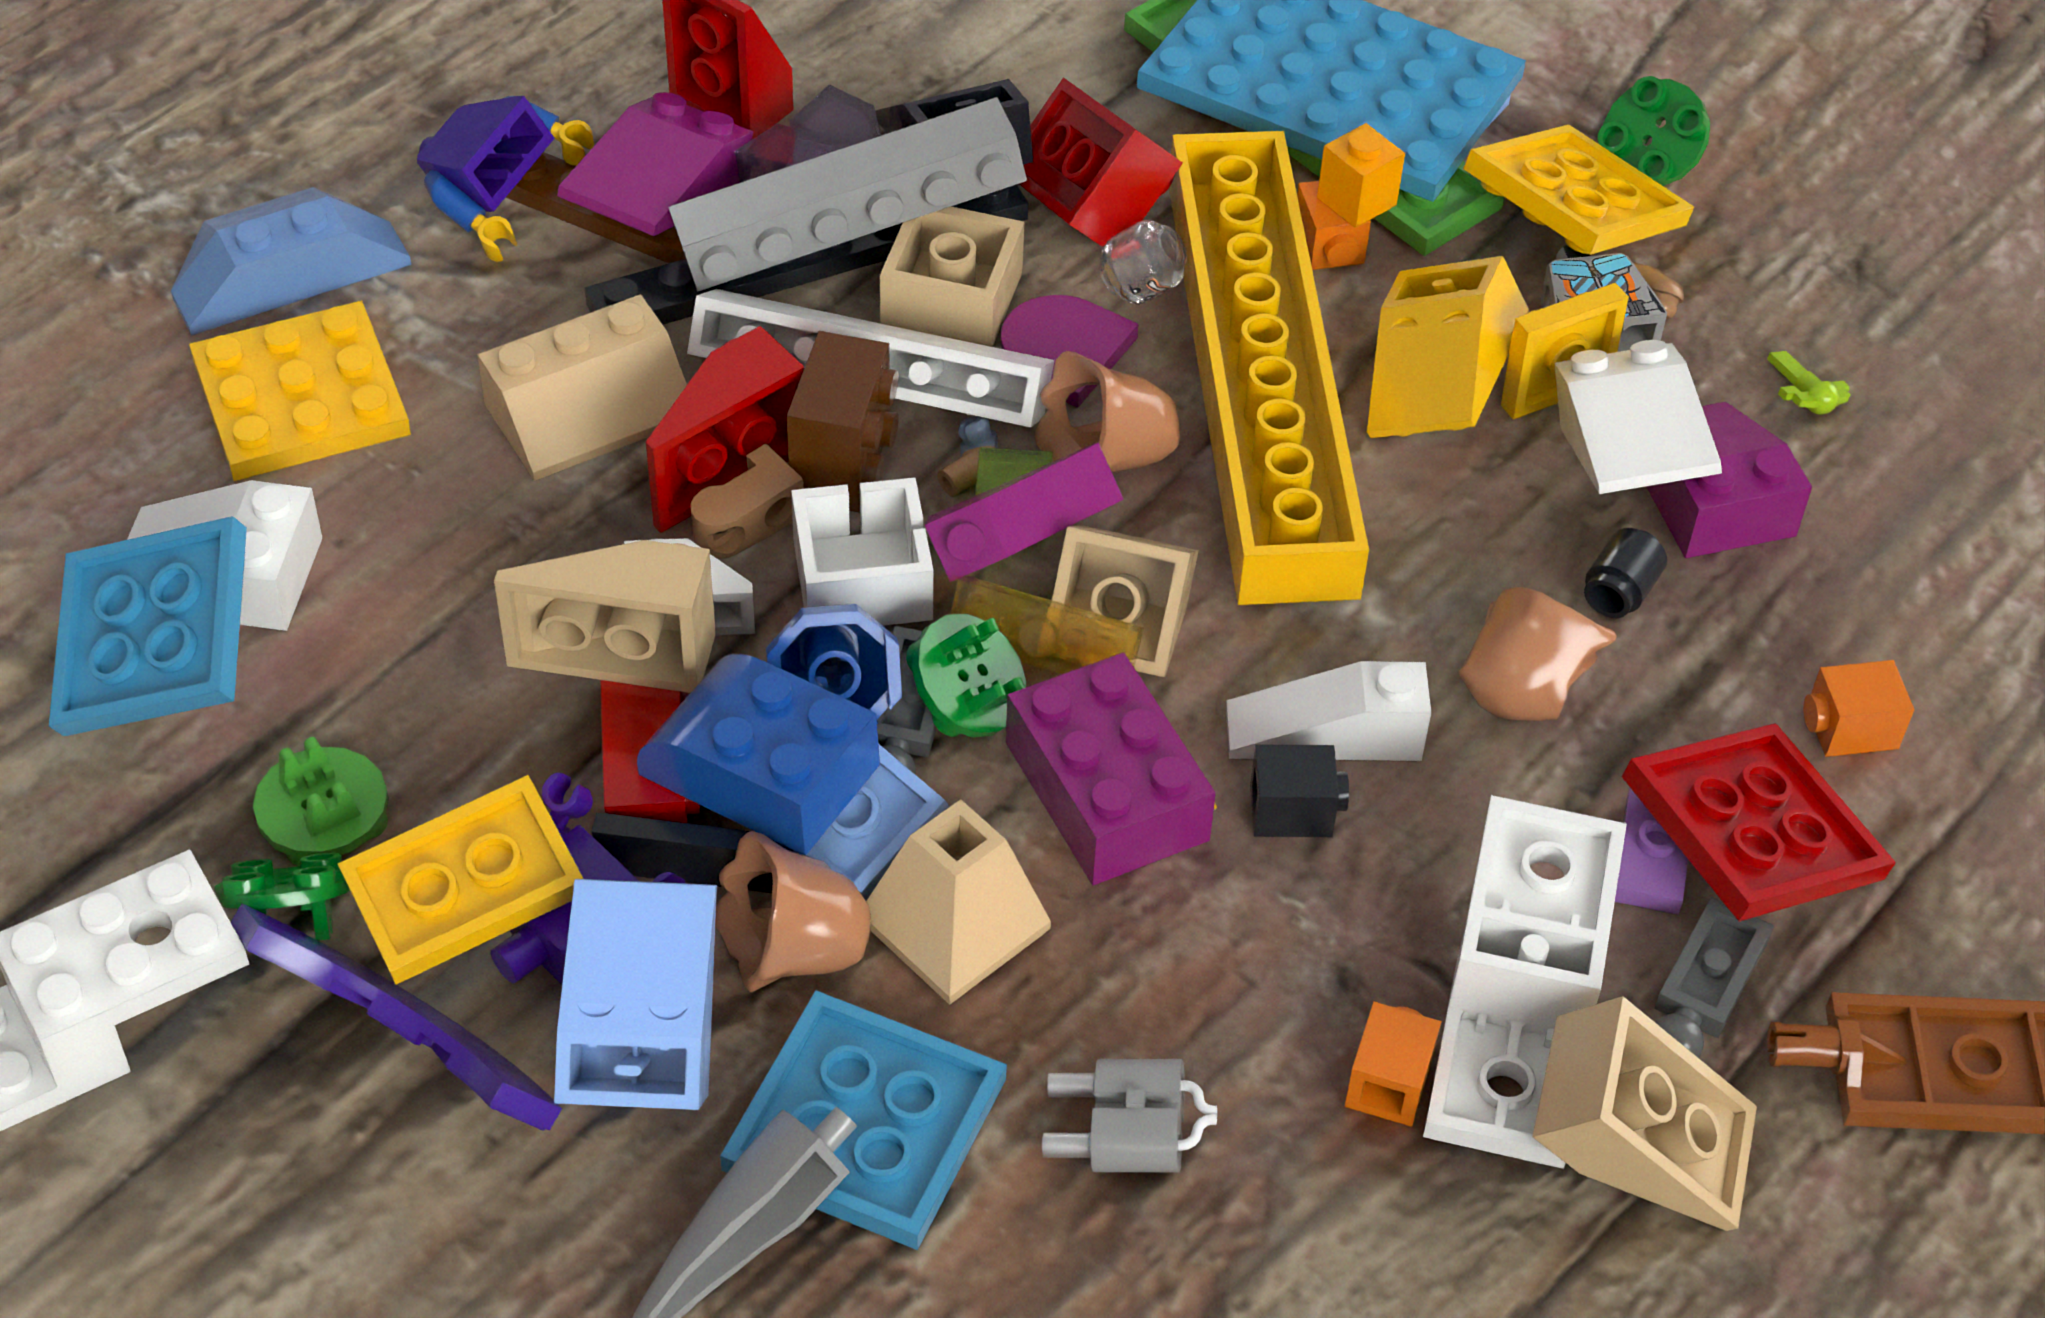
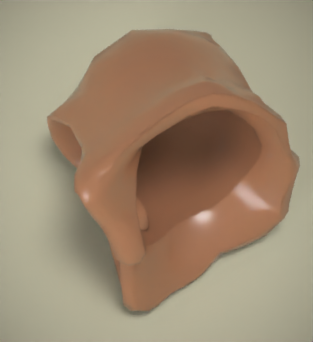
[1034,351,1180,472]
[1459,587,1617,721]
[715,831,871,993]

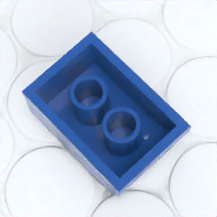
[637,654,880,856]

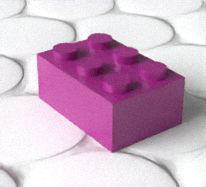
[1006,652,1216,886]

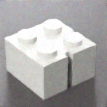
[791,478,933,626]

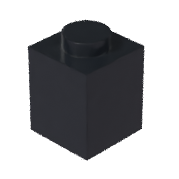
[1250,744,1349,837]

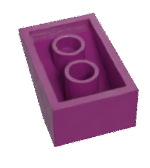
[557,92,753,236]
[1646,402,1812,558]

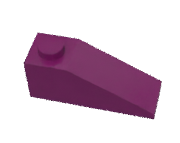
[925,442,1123,582]

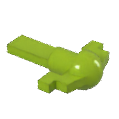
[1767,351,1851,415]

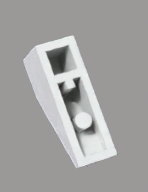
[1226,661,1431,761]

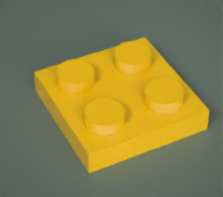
[1501,283,1629,420]

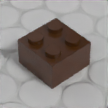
[787,331,899,513]

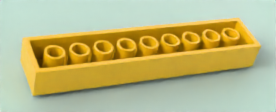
[1169,131,1369,605]

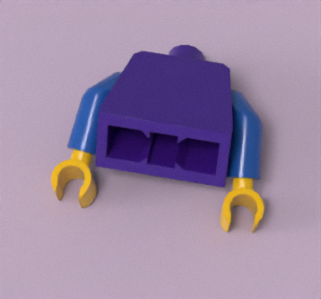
[417,96,594,262]

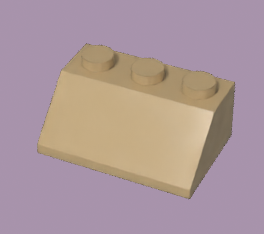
[477,294,687,481]

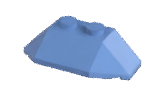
[171,187,411,336]

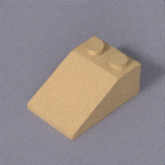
[494,540,716,693]
[1532,996,1757,1231]

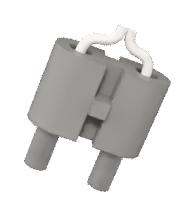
[1042,1059,1217,1172]

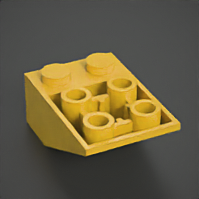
[1367,256,1529,438]

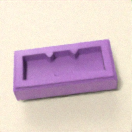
[1615,788,1688,915]

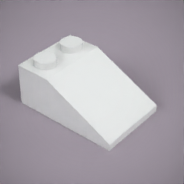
[1555,340,1722,494]
[127,480,322,631]

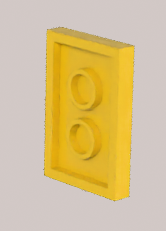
[338,775,584,985]

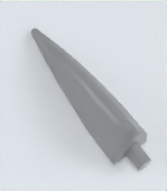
[632,1107,857,1318]

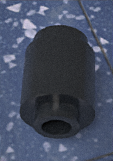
[1584,528,1667,618]

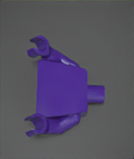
[490,773,685,985]

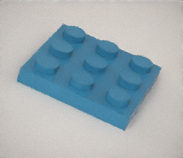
[49,516,247,736]
[720,990,1007,1250]

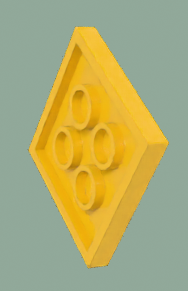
[1463,124,1694,255]
[189,300,411,481]

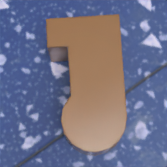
[691,444,804,559]

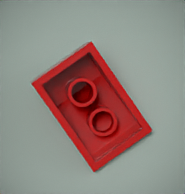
[662,0,794,143]
[1019,77,1183,257]
[646,326,804,533]

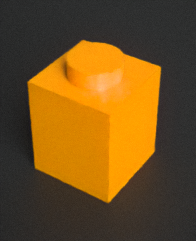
[1317,123,1405,228]

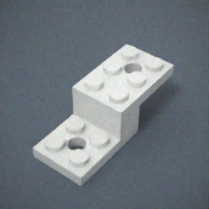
[1423,795,1627,1169]
[0,849,249,1131]

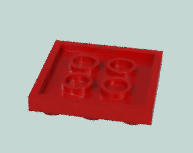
[1621,723,1896,922]

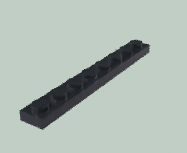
[584,184,1029,325]

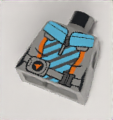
[1540,245,1667,352]

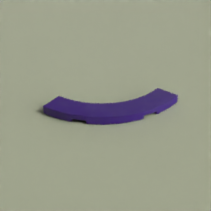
[231,903,562,1131]

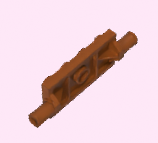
[1767,992,2045,1134]

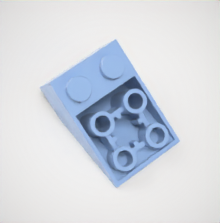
[554,879,717,1110]

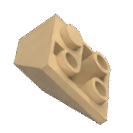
[866,799,1051,1005]

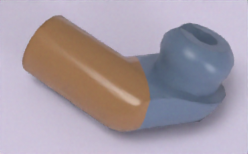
[937,416,999,497]

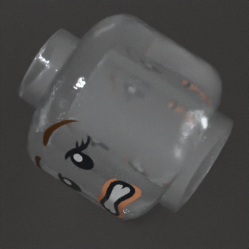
[1101,220,1187,305]

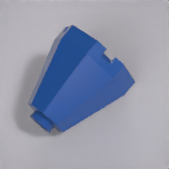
[766,604,902,724]

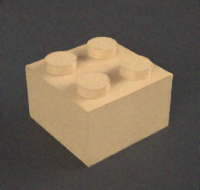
[880,206,1024,347]

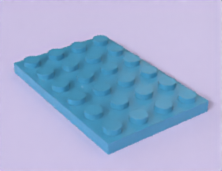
[1137,0,1526,202]

